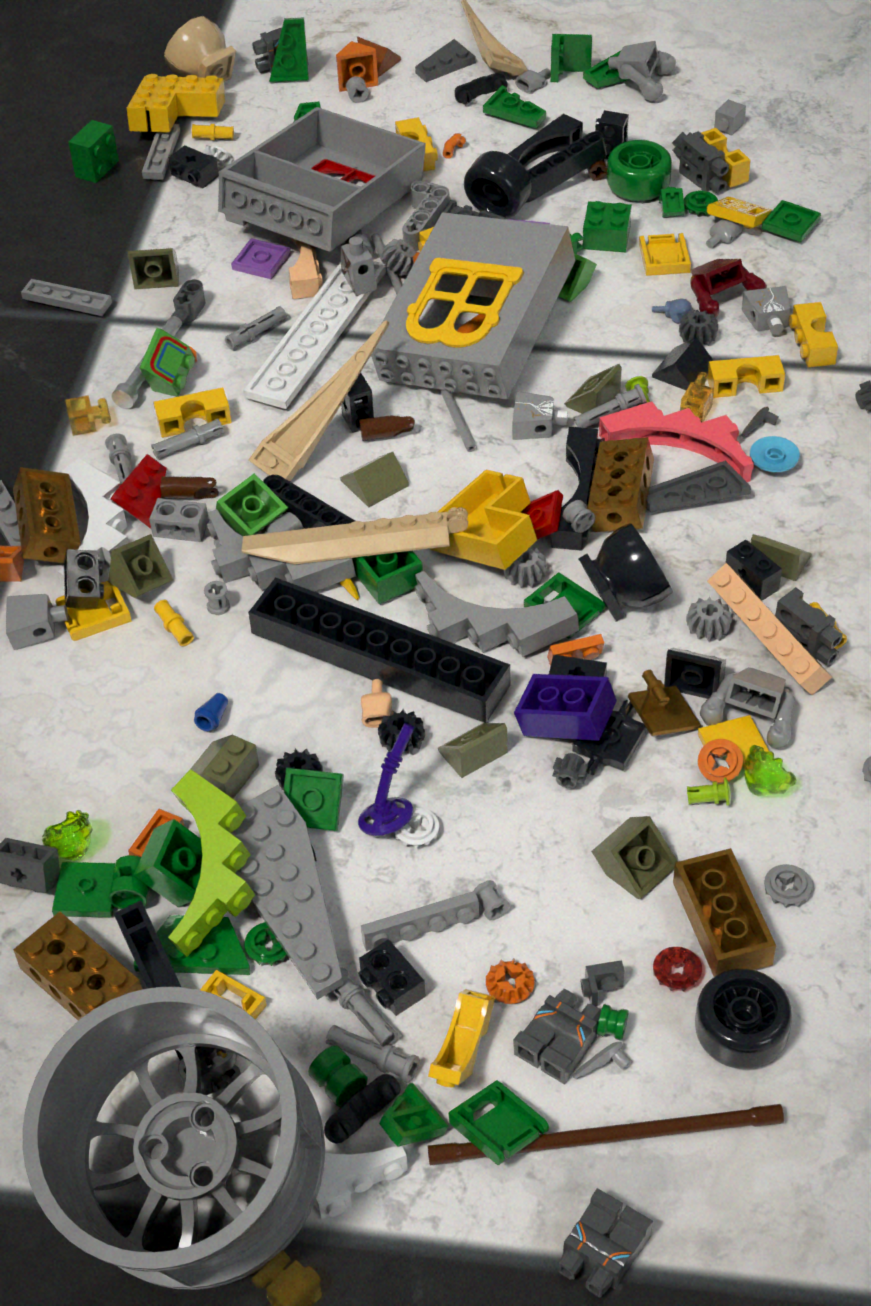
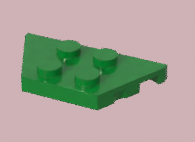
[133,915,250,975]

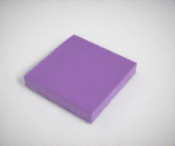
[231,238,290,279]

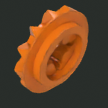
[698,739,743,784]
[486,958,535,1004]

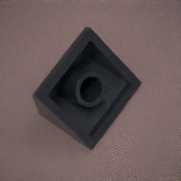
[652,337,714,393]

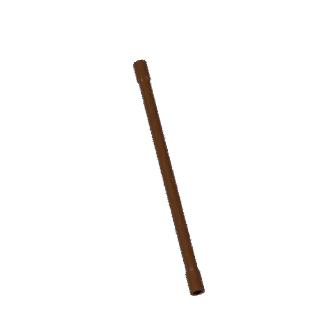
[427,1104,784,1166]

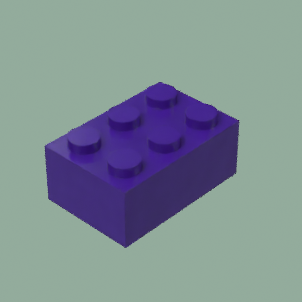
[514,674,617,741]

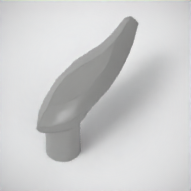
[573,1042,631,1079]

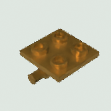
[627,670,700,736]

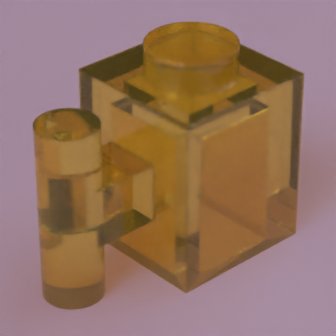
[680,372,714,422]
[65,395,111,436]
[252,1250,322,1306]

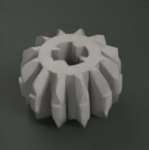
[381,239,417,276]
[504,547,547,588]
[686,596,732,642]

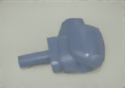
[652,298,692,323]

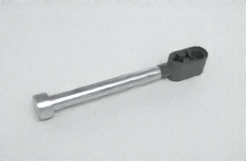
[112,279,206,409]

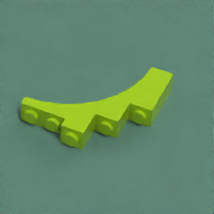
[168,769,255,957]

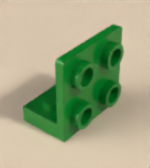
[550,34,592,83]

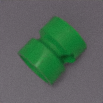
[109,855,149,910]
[308,1046,368,1107]

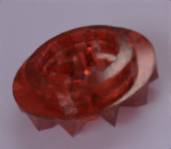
[653,947,702,992]

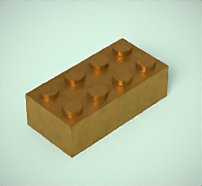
[673,848,776,977]

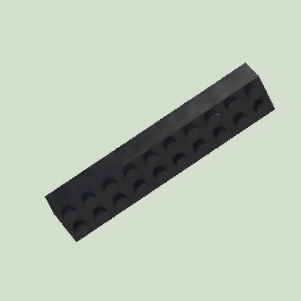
[248,577,511,723]

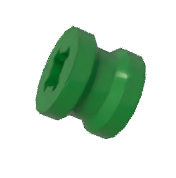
[597,1004,629,1041]

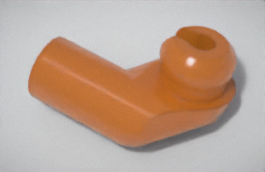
[443,133,466,158]

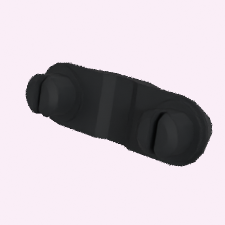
[454,73,508,104]
[324,1074,401,1144]

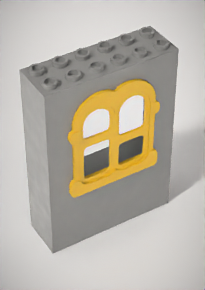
[371,212,575,399]

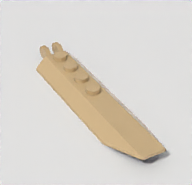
[242,507,468,565]

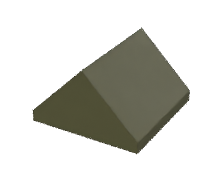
[564,364,622,414]
[340,452,409,507]
[108,534,173,598]
[751,534,811,581]
[438,723,508,778]

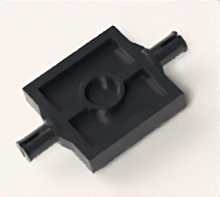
[572,700,646,775]

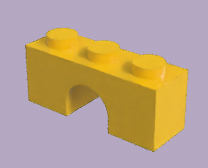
[395,117,438,172]
[701,128,751,188]
[789,302,838,367]
[707,355,785,398]
[153,387,232,438]

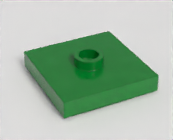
[762,200,821,242]
[284,768,344,831]
[52,862,115,918]

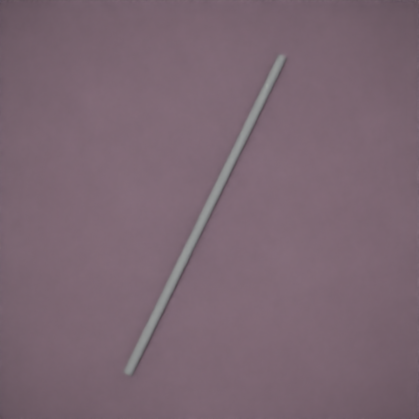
[371,233,476,452]

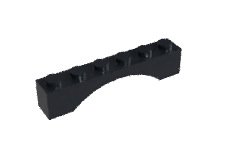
[508,113,583,168]
[551,427,602,551]
[113,901,211,1066]

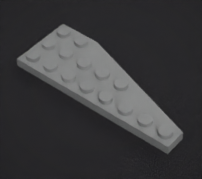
[231,785,344,1000]

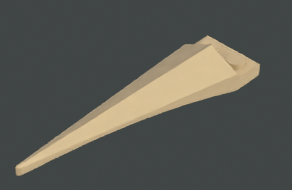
[461,0,528,76]
[249,320,389,481]

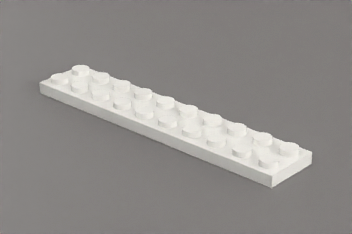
[243,261,387,409]

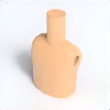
[361,679,392,728]

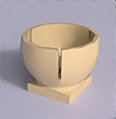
[164,16,236,82]

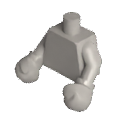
[608,41,676,101]
[700,667,794,749]

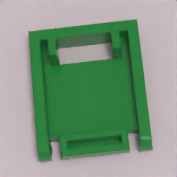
[524,572,606,639]
[448,1080,549,1165]

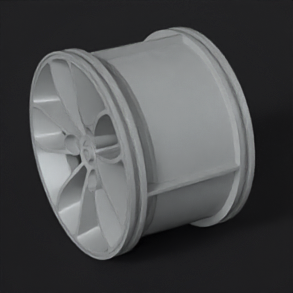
[23,987,325,1290]

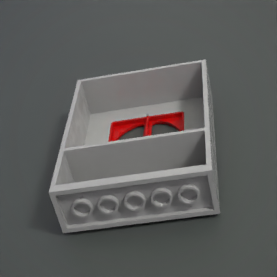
[218,107,426,252]

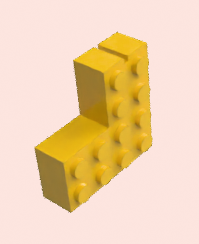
[127,74,225,132]
[430,470,537,570]

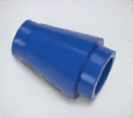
[194,693,228,732]

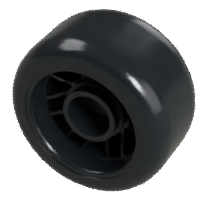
[463,151,532,219]
[695,969,792,1069]

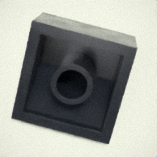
[664,648,726,699]

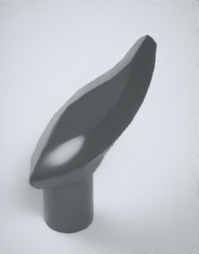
[741,406,779,437]

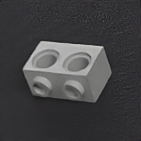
[149,498,209,542]

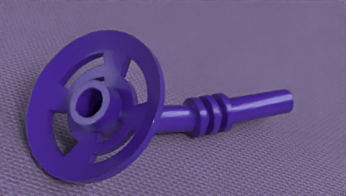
[358,723,415,836]

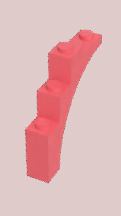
[599,401,754,482]

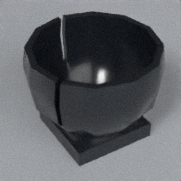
[578,523,673,622]

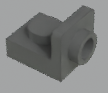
[580,960,625,1006]

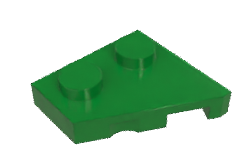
[379,1083,449,1147]

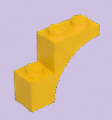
[428,989,495,1087]

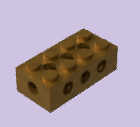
[587,437,654,532]
[13,467,81,563]
[13,911,142,1021]

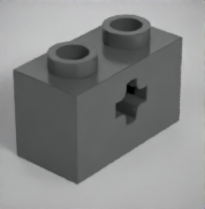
[0,838,60,893]

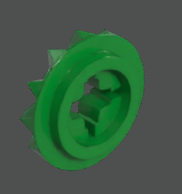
[684,191,718,216]
[244,922,287,966]

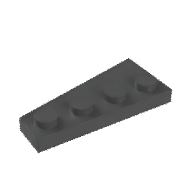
[646,461,751,512]

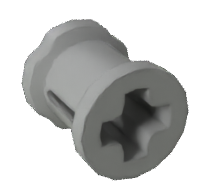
[204,581,230,615]
[474,880,510,920]

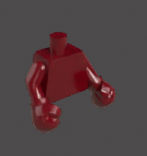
[690,259,767,319]

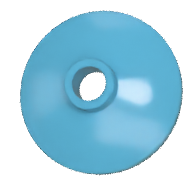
[750,436,800,472]

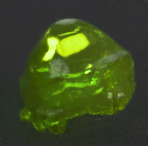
[744,745,797,796]
[42,810,93,861]

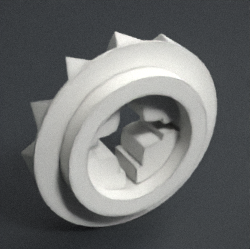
[204,145,235,167]
[394,808,439,849]

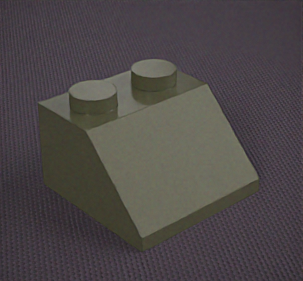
[128,248,179,289]
[191,734,259,799]
[591,816,678,899]

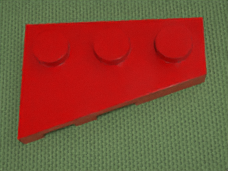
[110,454,167,529]

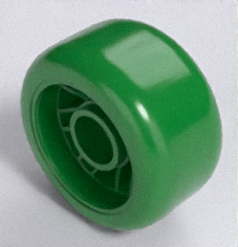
[607,140,672,201]

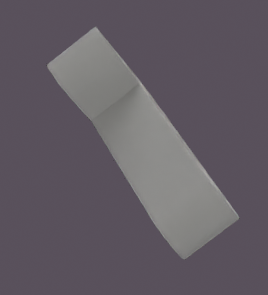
[402,181,450,251]

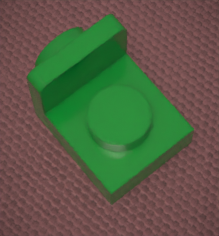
[659,187,685,217]

